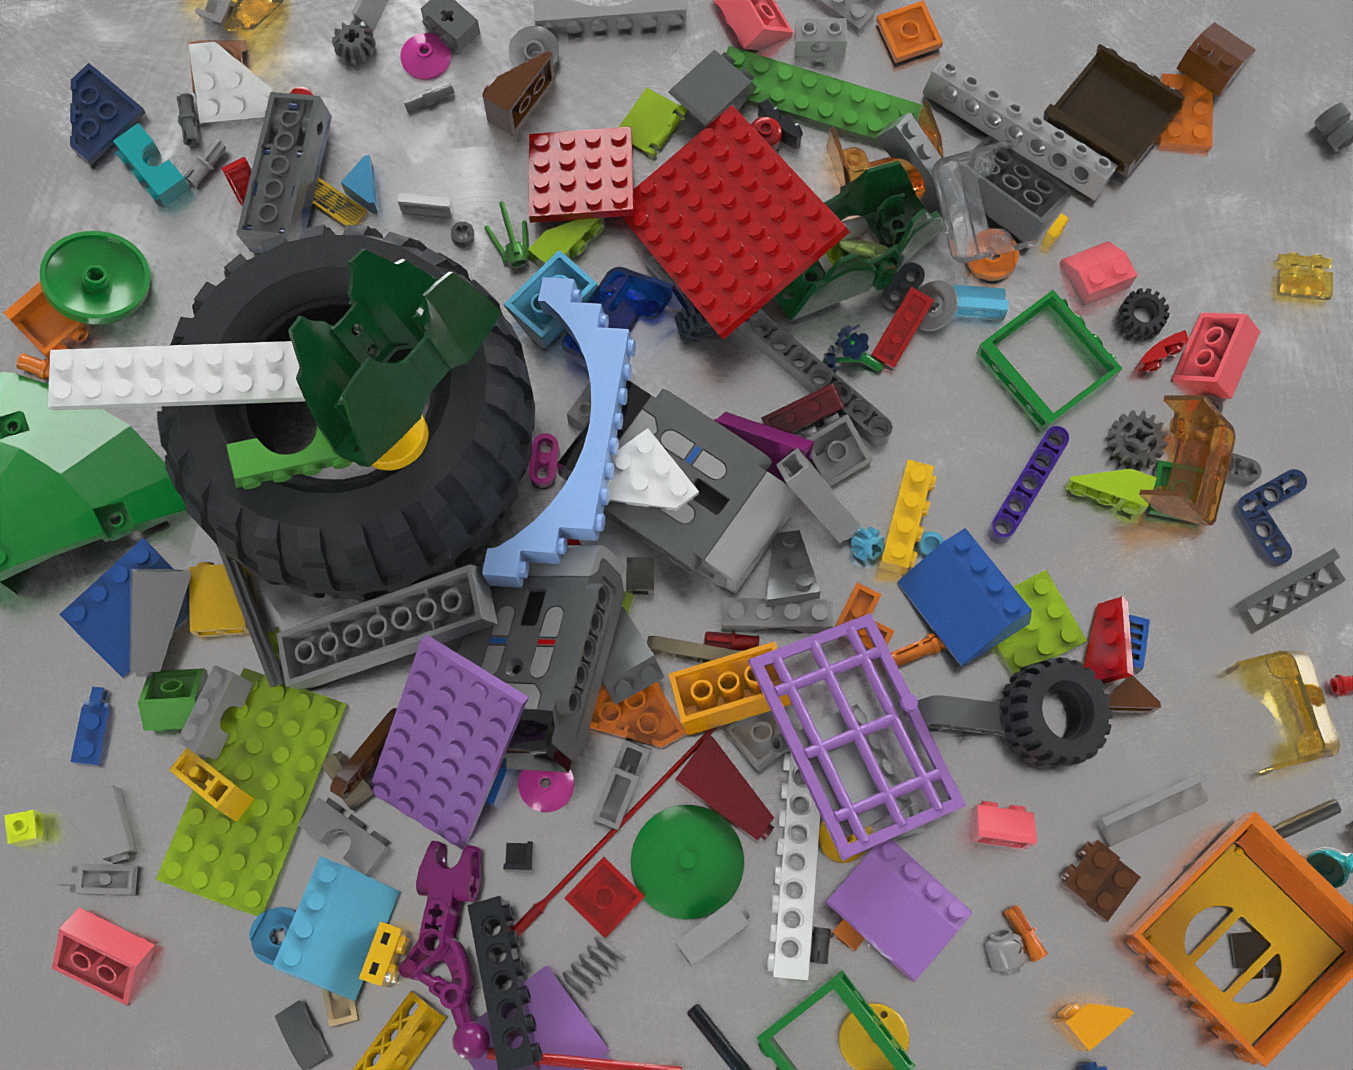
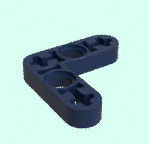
[1234,469,1307,566]

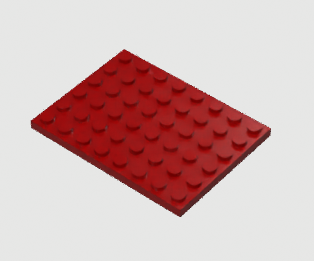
[622,105,850,339]

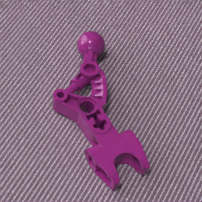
[399,840,490,1060]

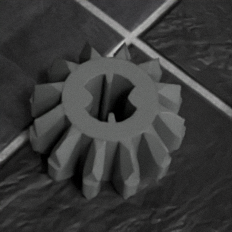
[332,19,376,65]

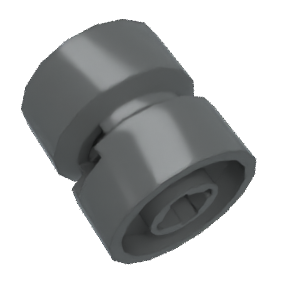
[1314,102,1353,152]

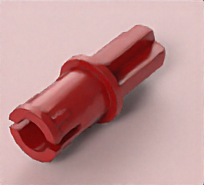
[704,631,760,651]

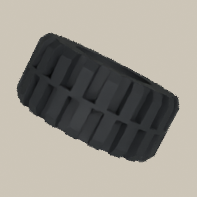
[999,657,1112,769]

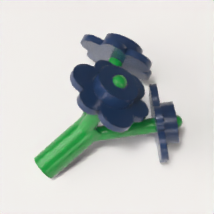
[823,324,884,373]

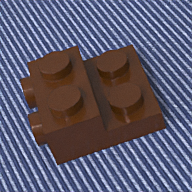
[1060,840,1141,922]

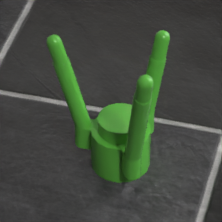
[484,201,529,268]

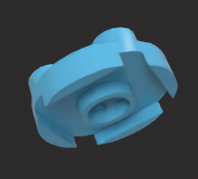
[249,907,296,965]

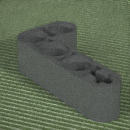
[917,695,1006,736]

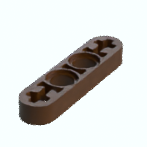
[330,708,397,799]

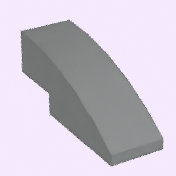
[592,739,652,830]

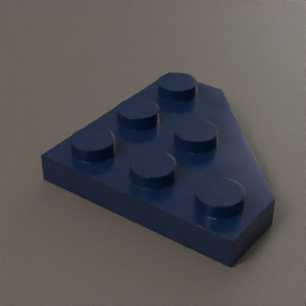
[70,63,146,165]

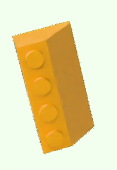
[669,641,792,736]

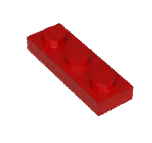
[871,286,934,369]

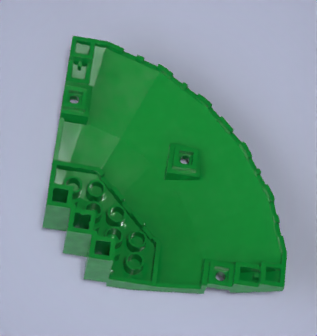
[0,372,188,603]

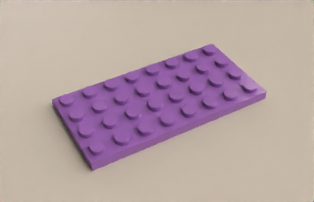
[370,635,529,850]

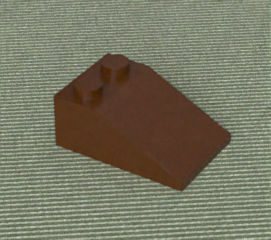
[1176,22,1256,97]
[482,51,555,136]

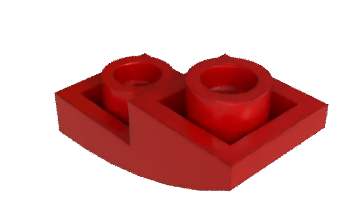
[1135,330,1189,373]

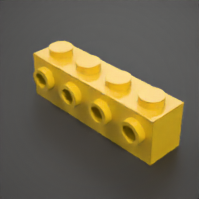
[878,459,937,576]

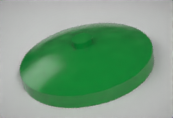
[40,231,150,324]
[631,805,744,920]

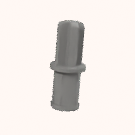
[183,139,226,188]

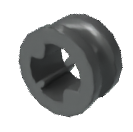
[451,221,474,248]

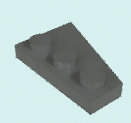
[766,530,820,607]

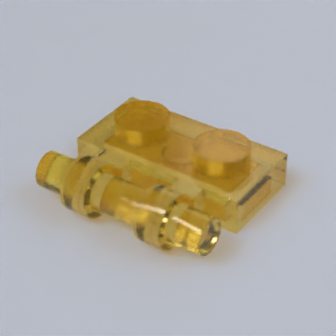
[1277,252,1333,301]

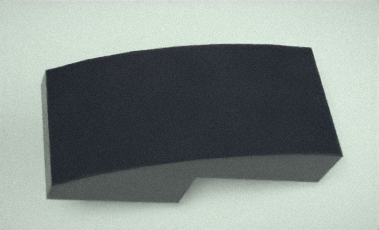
[758,99,803,150]

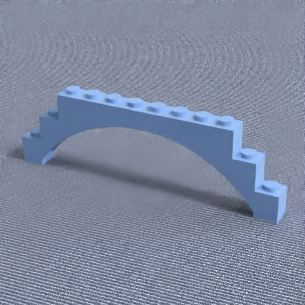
[482,277,636,588]

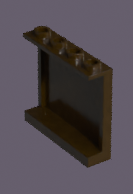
[1043,44,1185,178]

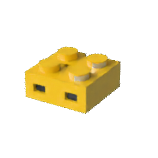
[359,922,411,988]

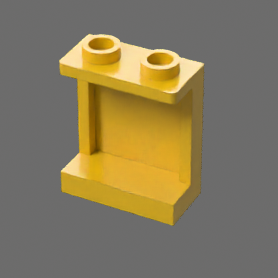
[189,562,249,637]

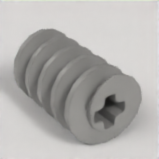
[562,936,626,1001]

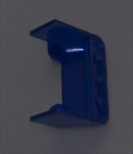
[561,267,689,390]

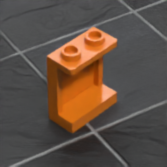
[3,281,93,359]

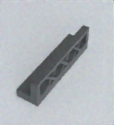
[1235,548,1346,633]

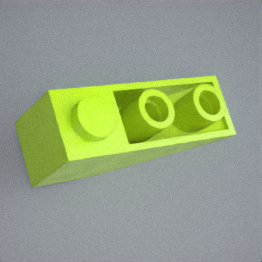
[528,218,604,268]
[1064,469,1157,515]

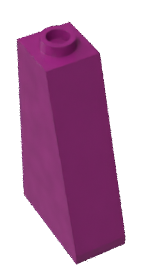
[714,411,814,484]

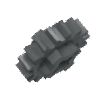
[1107,410,1168,469]

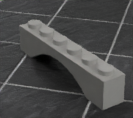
[533,0,687,34]

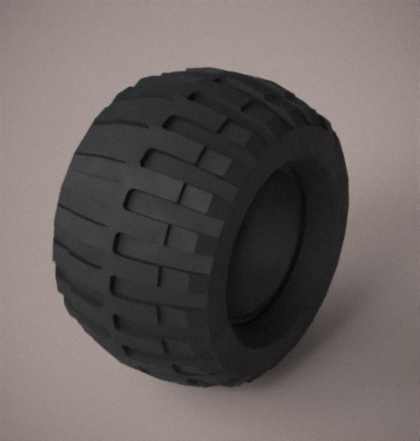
[157,224,535,600]

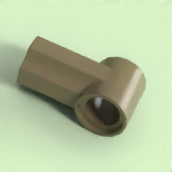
[321,751,374,810]

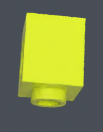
[4,810,47,847]

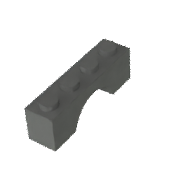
[876,112,969,218]

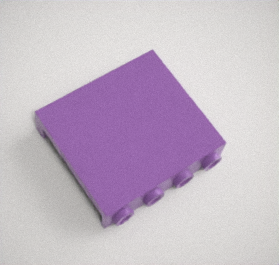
[468,965,610,1070]

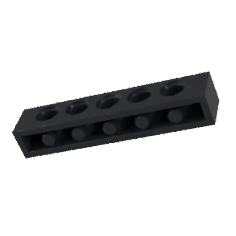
[467,896,543,1070]

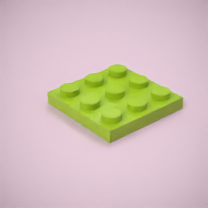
[995,570,1087,676]

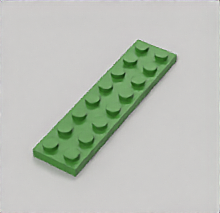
[726,46,922,146]

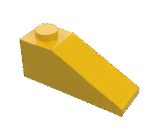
[169,747,254,822]

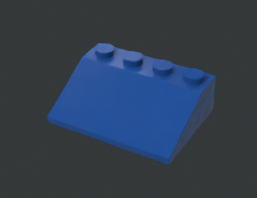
[897,528,1032,667]
[59,538,190,678]

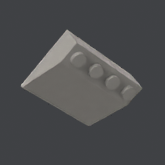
[796,704,913,837]

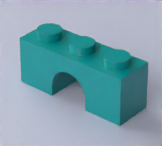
[113,123,190,207]

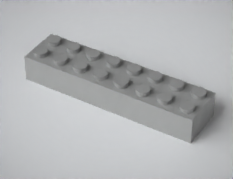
[276,564,498,690]

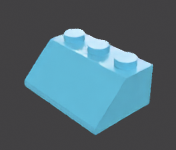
[504,250,599,350]

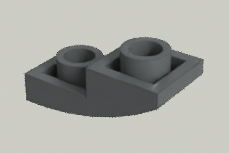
[275,1000,329,1070]

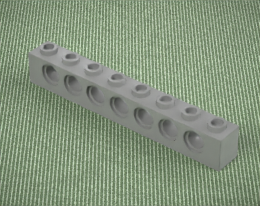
[922,58,1118,201]

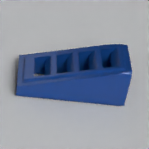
[1129,615,1150,673]

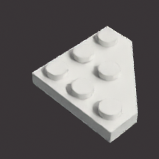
[188,42,275,123]
[607,428,699,511]

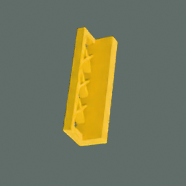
[352,991,446,1070]

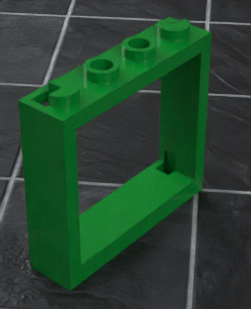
[976,290,1123,432]
[757,970,916,1070]

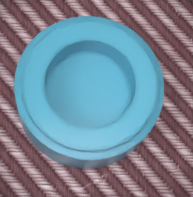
[917,531,944,558]

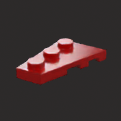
[1083,596,1134,684]

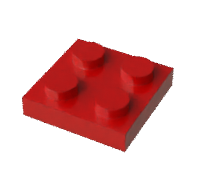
[564,856,645,938]

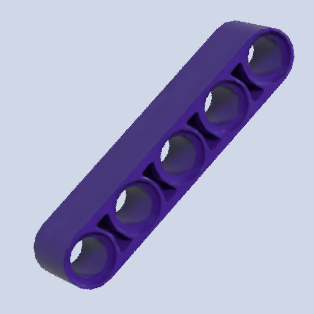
[988,426,1069,544]

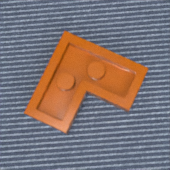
[835,582,895,650]

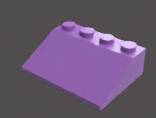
[826,839,973,982]

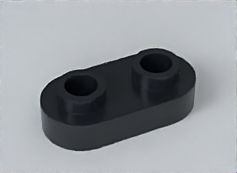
[882,262,925,310]

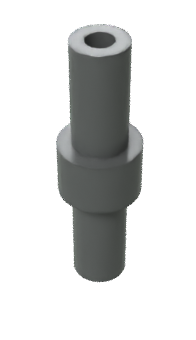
[403,84,455,112]

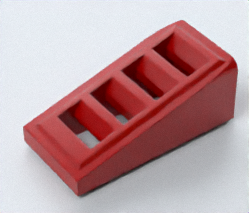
[221,157,252,206]

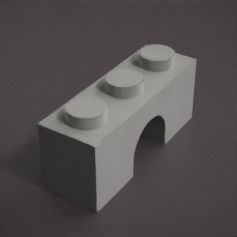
[176,665,254,760]
[298,797,390,877]

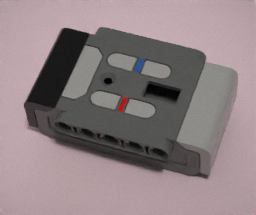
[557,381,799,594]
[458,545,625,773]

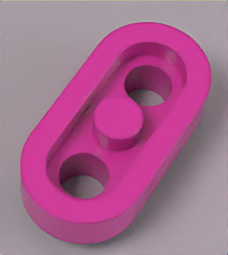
[529,433,559,488]

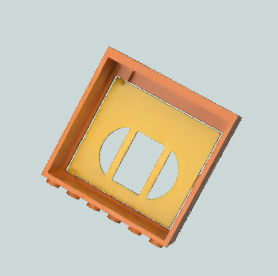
[1124,811,1353,1067]

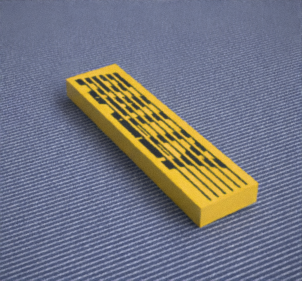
[312,177,368,228]

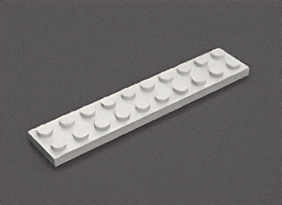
[48,341,305,410]

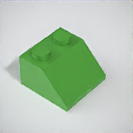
[138,668,205,731]

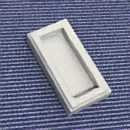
[398,193,453,218]

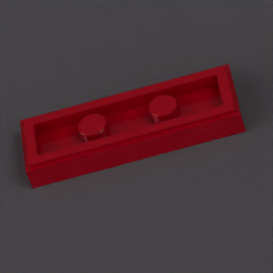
[761,383,846,434]

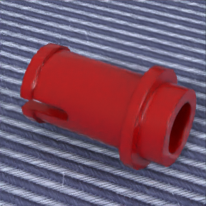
[1330,674,1353,697]

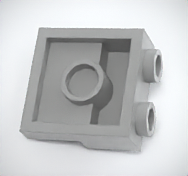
[800,412,873,487]

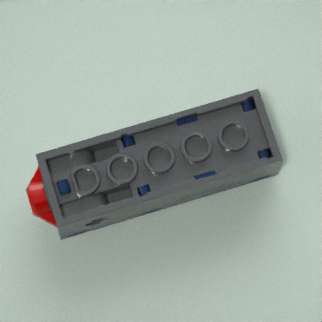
[236,87,332,253]

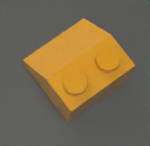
[1054,1003,1134,1052]

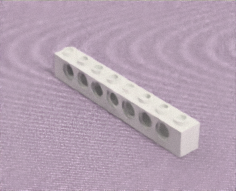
[767,752,820,981]

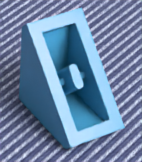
[341,155,378,214]

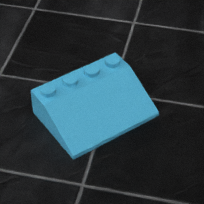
[272,856,400,1001]

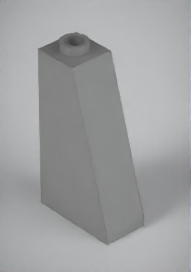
[776,448,861,543]
[129,569,191,677]

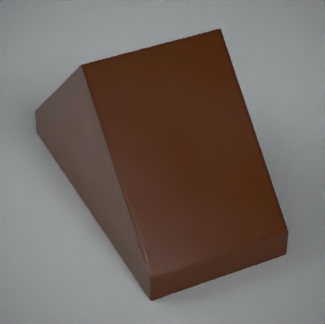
[1108,676,1161,712]

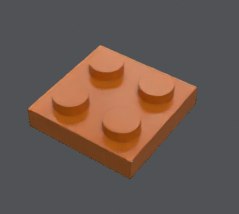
[876,0,943,63]

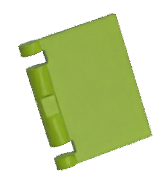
[619,87,687,159]

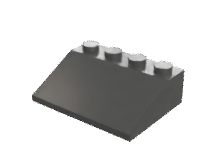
[953,135,1076,245]

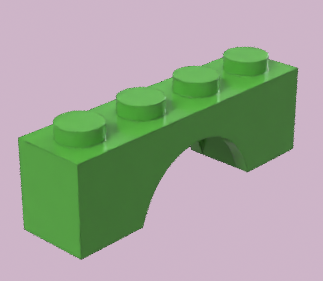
[227,426,352,489]

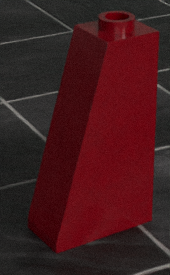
[675,734,775,843]

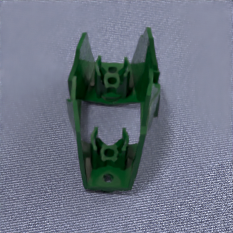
[774,161,944,321]
[288,249,502,467]

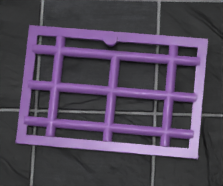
[748,613,966,860]

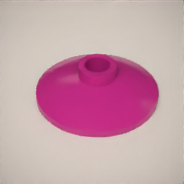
[400,33,451,80]
[518,757,574,813]

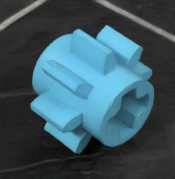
[851,526,884,561]

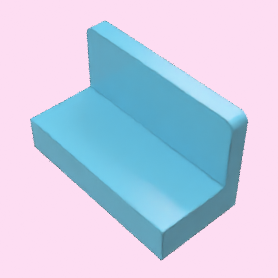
[953,285,1009,320]

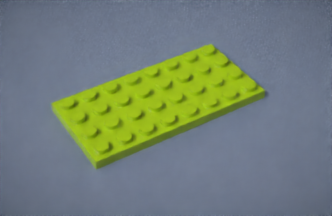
[156,668,348,917]

